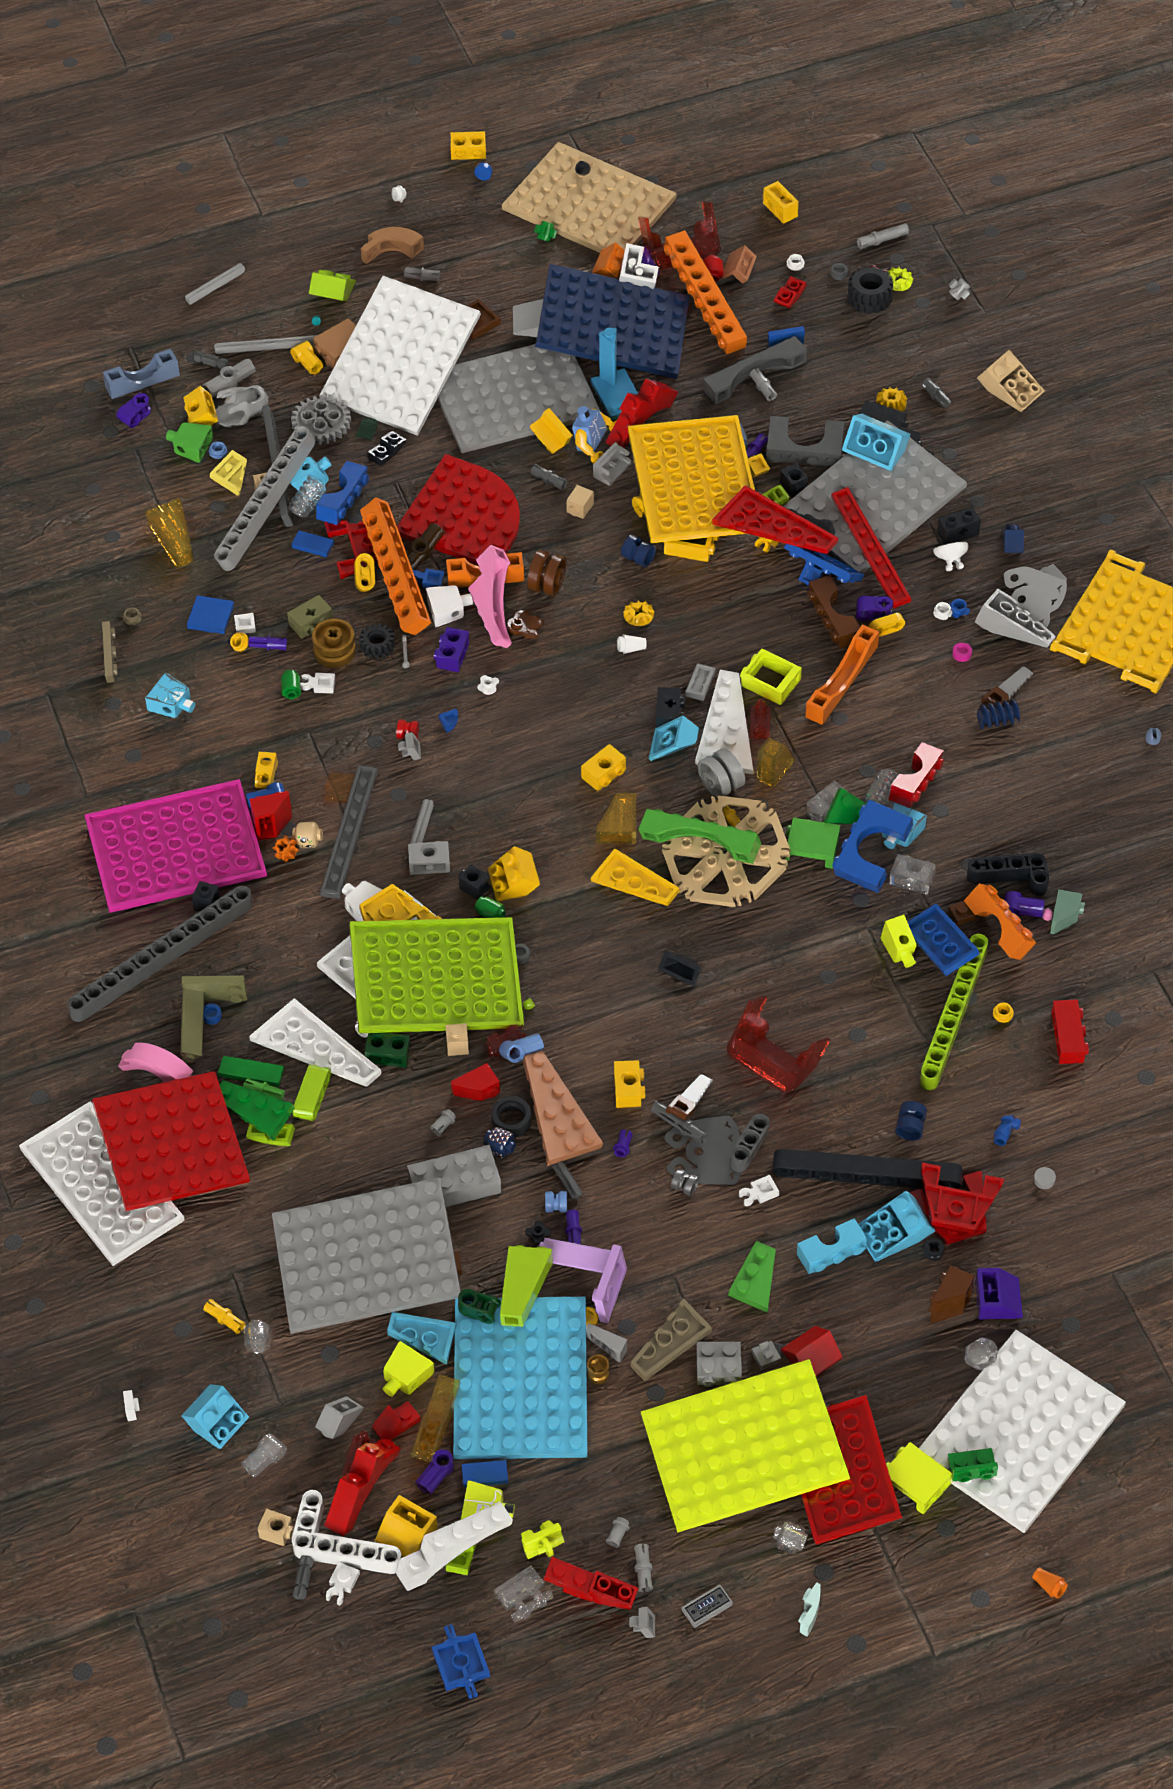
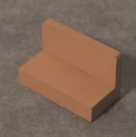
[722,245,757,284]

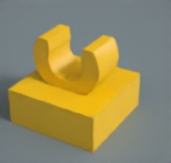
[755,536,779,553]

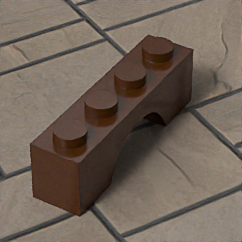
[807,575,860,649]

